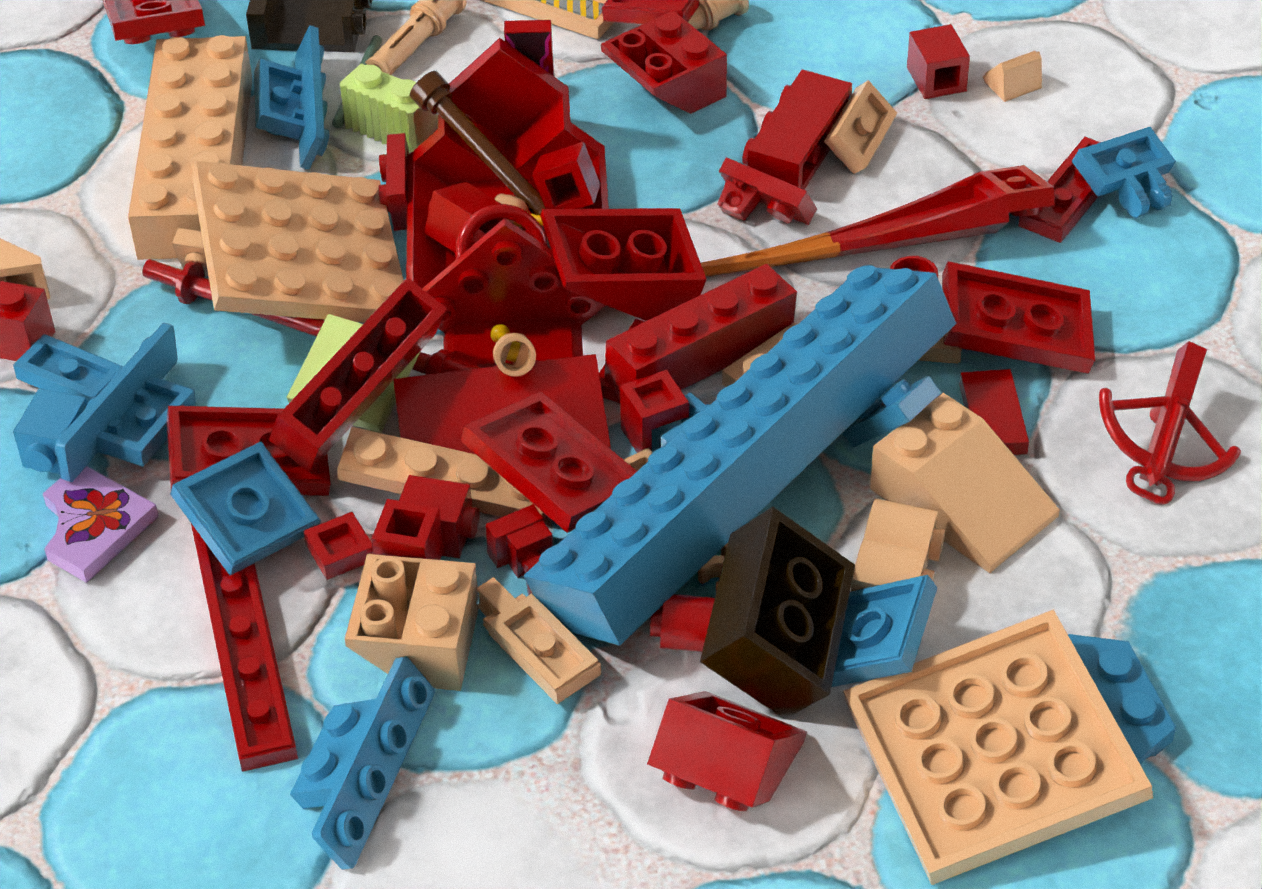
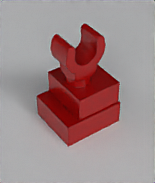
[486,504,553,595]

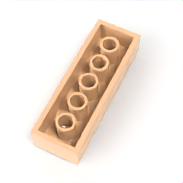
[128,35,253,260]

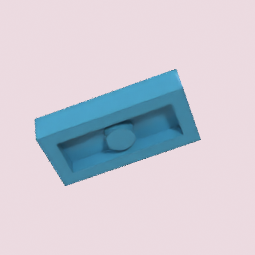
[13,334,124,403]
[843,376,941,448]

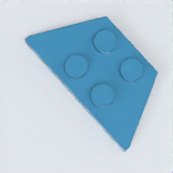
[1068,634,1176,767]

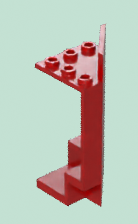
[406,38,609,368]

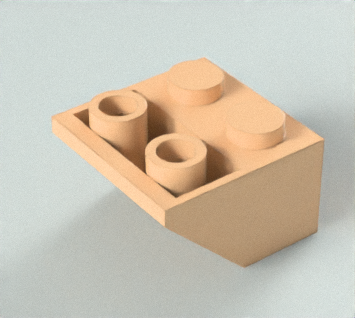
[345,554,479,691]

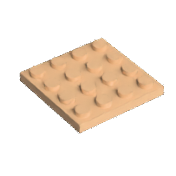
[192,161,404,323]
[843,609,1153,885]

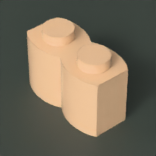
[851,498,945,591]

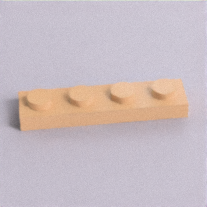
[337,427,545,518]

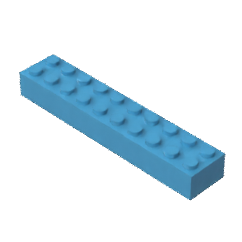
[523,265,956,646]

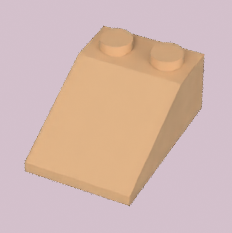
[870,392,1060,573]

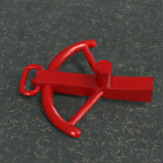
[1099,341,1241,505]

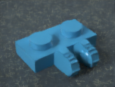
[1072,127,1176,219]

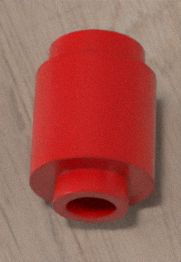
[650,594,715,652]

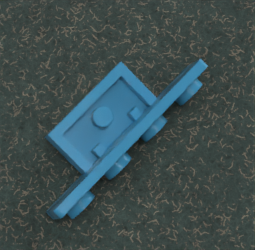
[254,25,329,170]
[55,323,196,482]
[290,657,435,870]

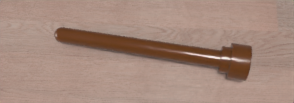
[410,71,546,215]

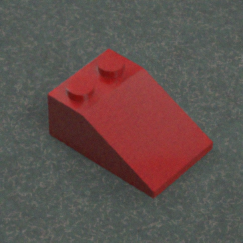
[540,208,707,321]

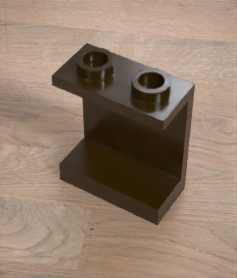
[246,0,373,52]

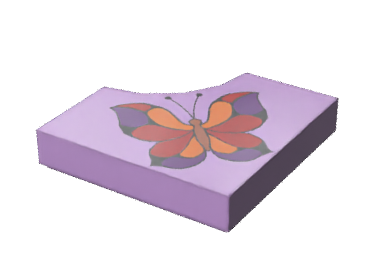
[43,466,159,583]

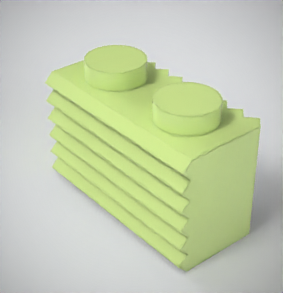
[339,63,438,153]

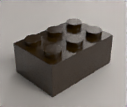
[700,506,855,719]

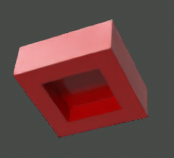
[303,512,374,580]

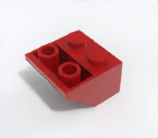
[601,11,727,114]

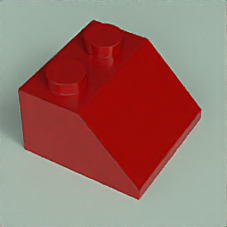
[647,691,808,811]

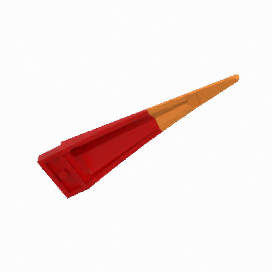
[701,165,1055,277]

